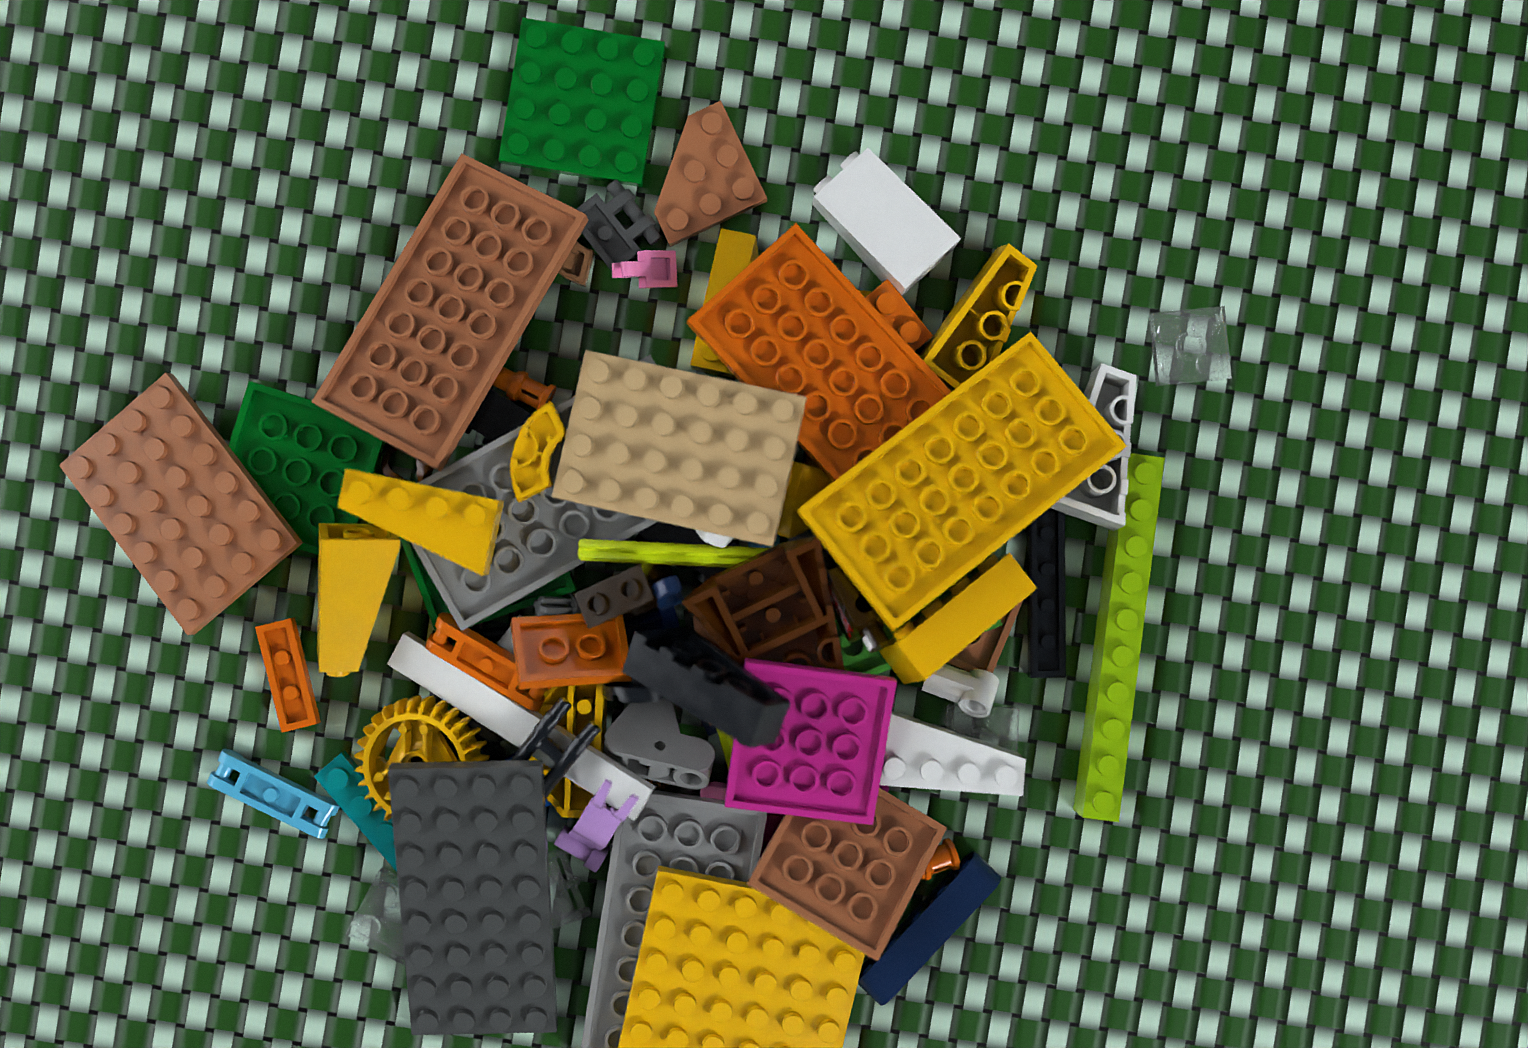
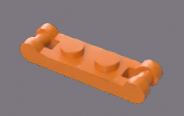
[425,613,552,711]

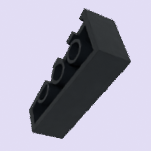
[622,626,791,748]

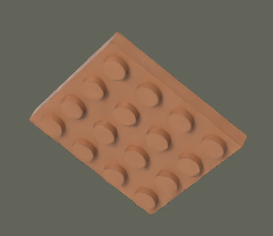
[746,788,947,961]

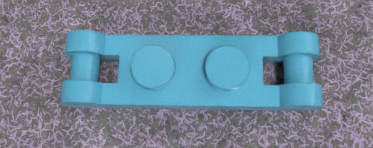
[206,749,340,839]

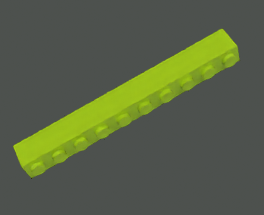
[1073,453,1165,822]

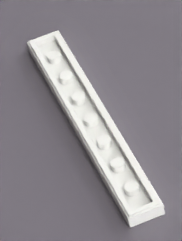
[387,631,656,821]

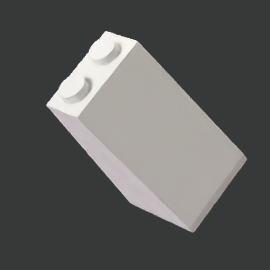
[812,148,961,296]

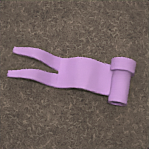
[554,779,639,873]

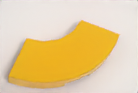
[510,401,567,503]

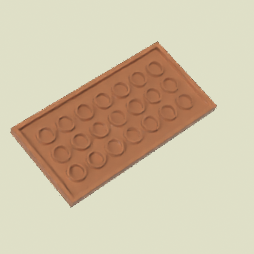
[311,153,589,472]

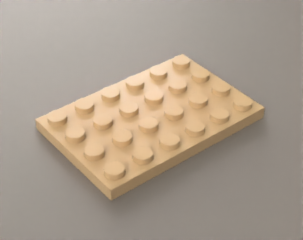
[552,350,807,547]

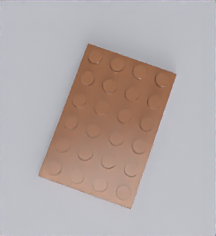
[59,373,303,635]

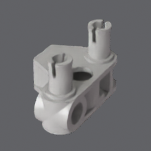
[603,698,716,796]

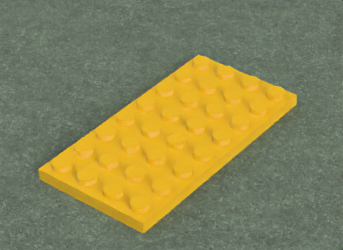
[797,332,1127,632]

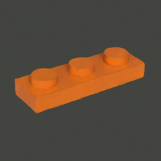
[255,617,321,733]

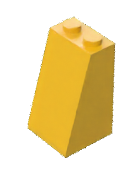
[317,523,400,677]

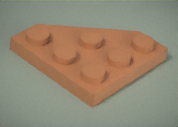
[654,100,767,247]

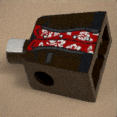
[827,566,890,653]

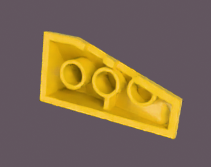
[690,228,758,379]

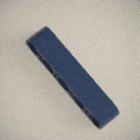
[858,851,1001,1006]

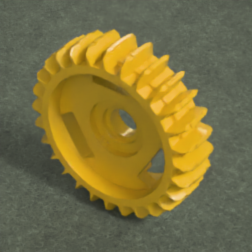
[354,695,490,821]

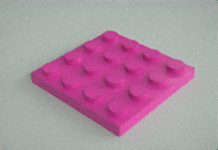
[724,658,897,825]

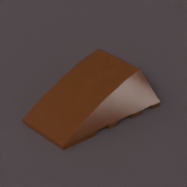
[681,536,845,671]

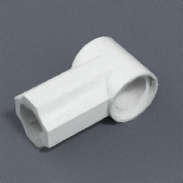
[922,664,999,718]

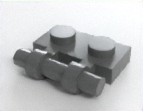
[576,180,662,272]

